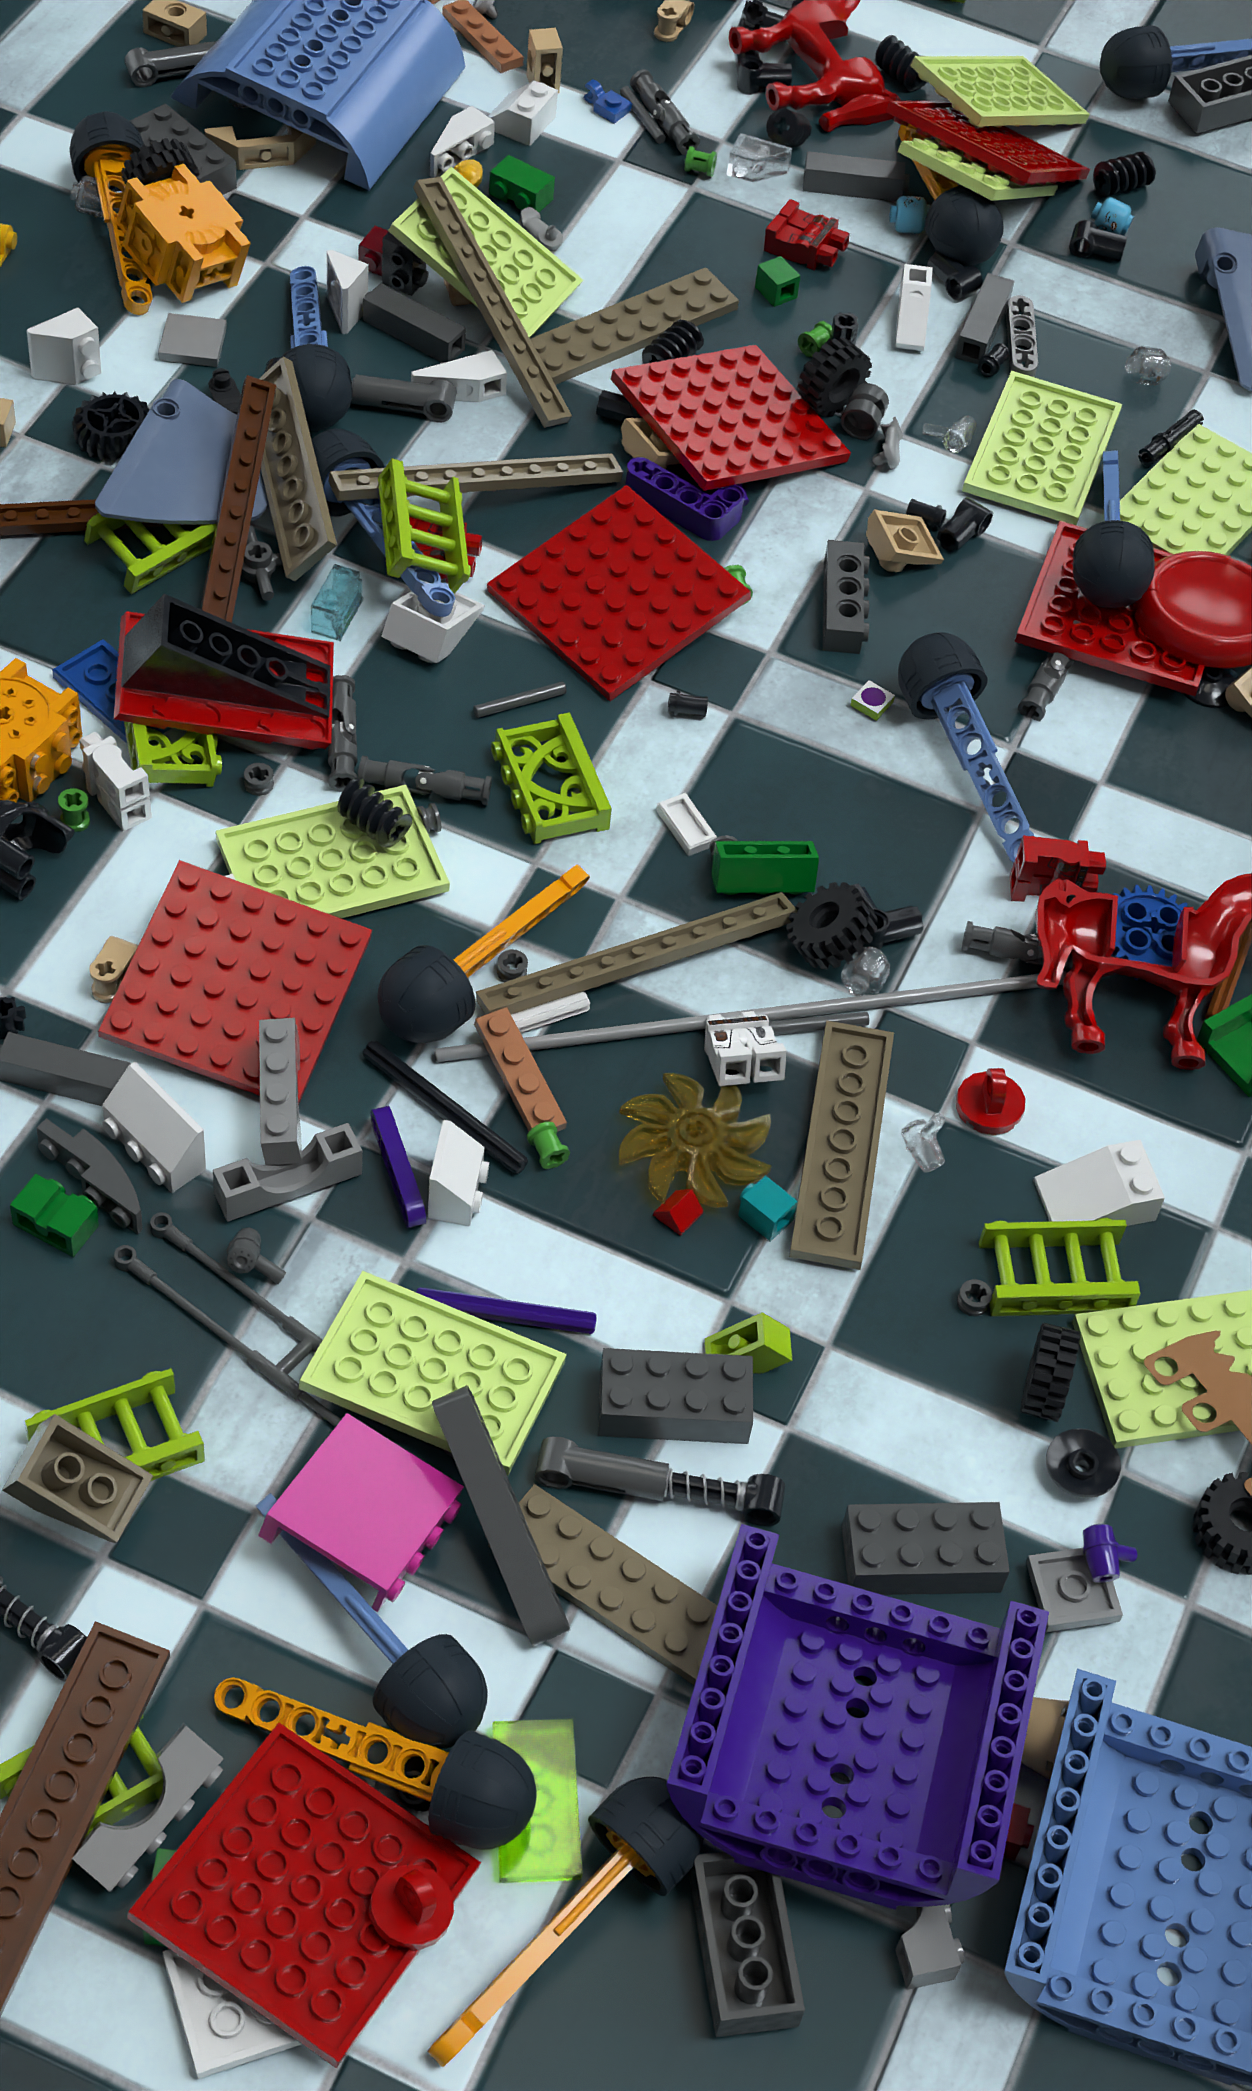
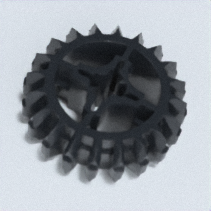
[72,391,150,463]

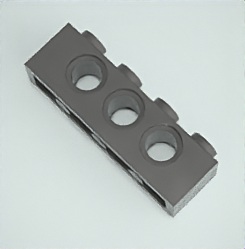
[823,540,869,654]

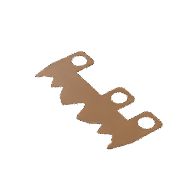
[1144,1331,1252,1496]

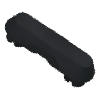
[208,368,241,415]

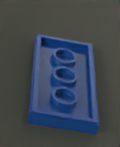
[52,639,172,745]

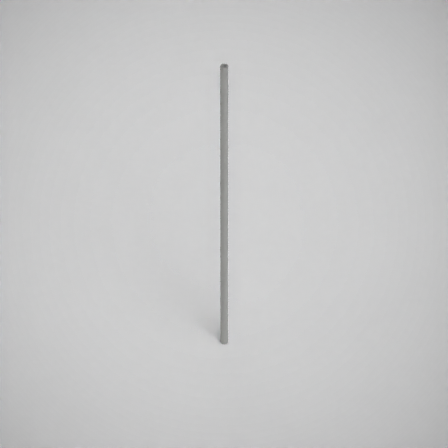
[434,971,1067,1062]

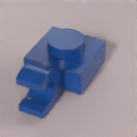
[584,79,632,124]

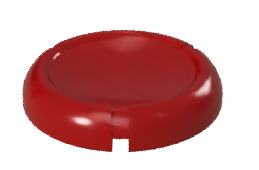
[1132,551,1252,668]

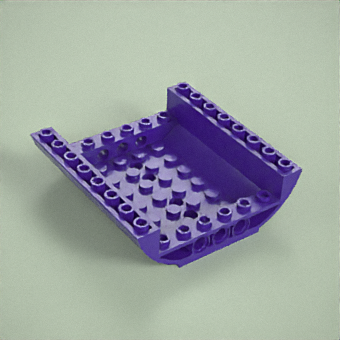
[666,1524,1049,1910]

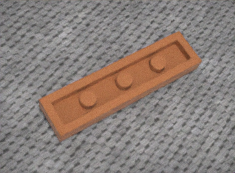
[442,0,524,73]
[474,1007,567,1132]

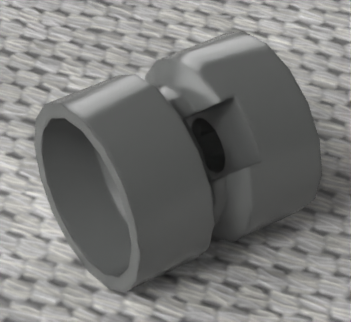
[841,383,889,439]

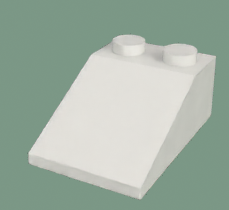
[381,582,485,663]
[1033,1140,1165,1226]

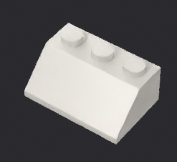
[102,1061,206,1193]

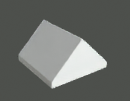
[327,250,368,334]

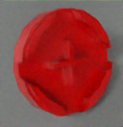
[956,1068,1026,1135]
[369,1864,454,1950]

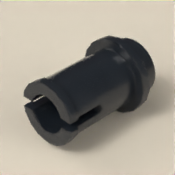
[978,343,1010,376]
[906,498,947,528]
[667,690,708,717]

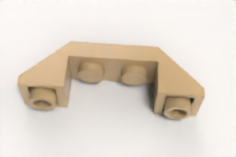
[205,125,316,170]

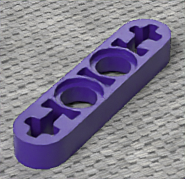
[370,1106,426,1228]

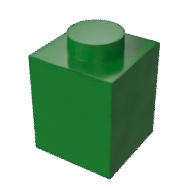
[755,256,801,307]

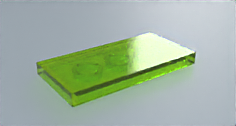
[492,1719,583,1883]

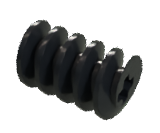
[875,35,927,91]
[766,108,811,148]
[1093,151,1156,197]
[642,320,704,364]
[337,778,412,848]

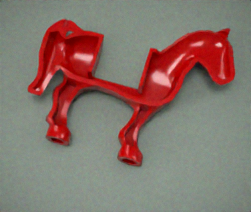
[728,0,901,132]
[1035,873,1252,1070]

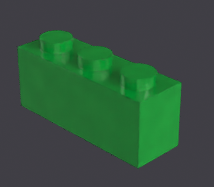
[711,841,819,895]

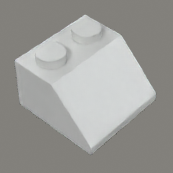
[488,81,558,146]
[27,307,102,385]
[427,1120,490,1226]

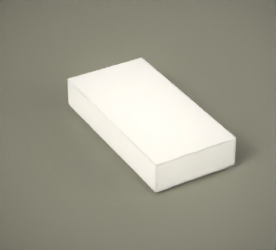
[656,793,717,856]

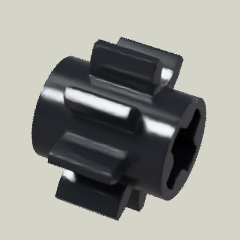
[0,997,26,1039]

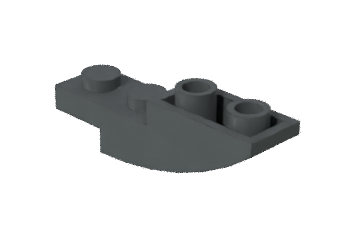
[36,1118,143,1234]

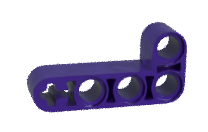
[625,457,745,541]

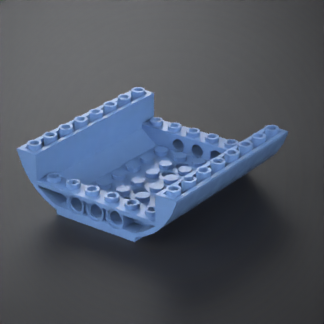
[171,0,466,190]
[1004,1668,1252,2086]

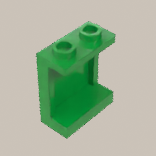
[1197,994,1252,1098]

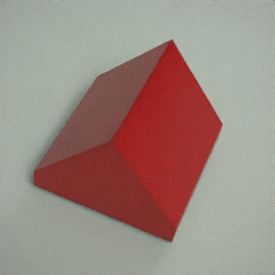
[653,1189,704,1236]

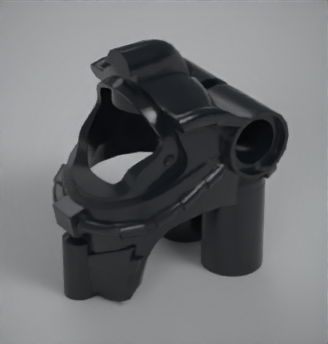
[0,800,75,900]

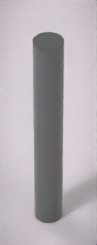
[620,86,666,144]
[473,681,567,718]
[769,1012,870,1035]

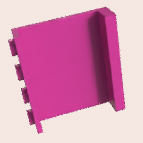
[258,1413,464,1612]

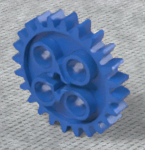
[1111,885,1188,984]

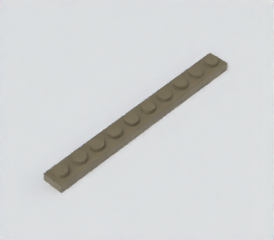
[413,177,572,428]
[328,453,623,501]
[476,892,797,1015]

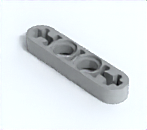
[1006,295,1038,377]

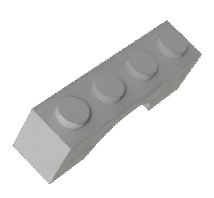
[259,1018,302,1165]
[213,1123,362,1222]
[73,1723,224,1892]
[895,1904,964,1990]

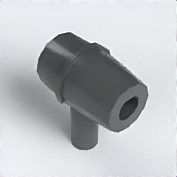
[226,1227,286,1284]

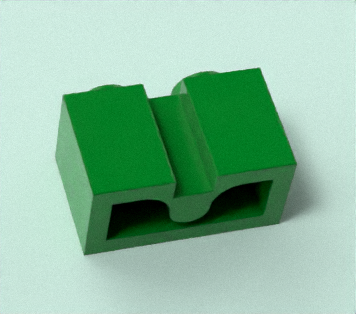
[489,155,555,213]
[10,1174,99,1258]

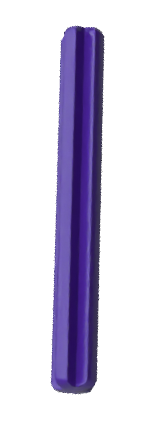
[416,1287,597,1334]

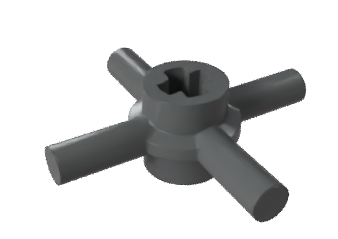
[242,525,283,601]

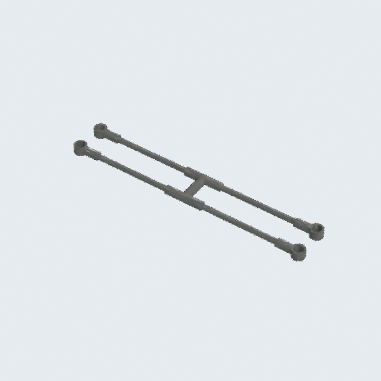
[114,1212,458,1468]

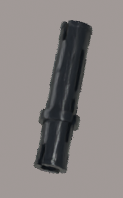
[1138,409,1204,466]

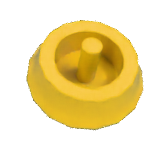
[454,159,483,188]

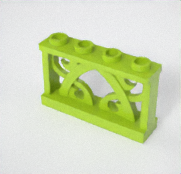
[491,712,612,844]
[124,721,222,787]

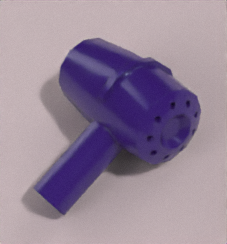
[1082,1524,1138,1583]

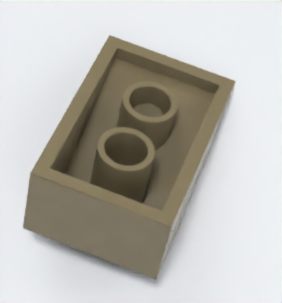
[2,1414,153,1544]

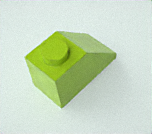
[704,1312,792,1374]

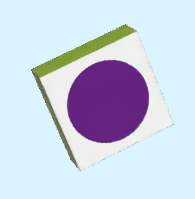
[850,680,895,721]

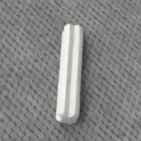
[511,992,590,1033]

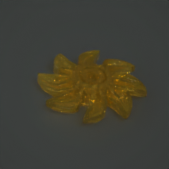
[619,1073,772,1207]

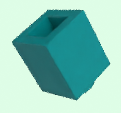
[738,1175,798,1242]

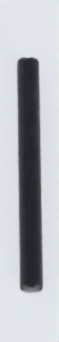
[363,1041,528,1174]

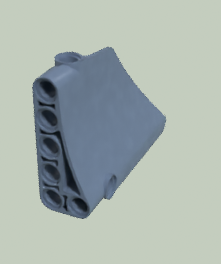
[1195,227,1252,392]
[95,379,269,524]

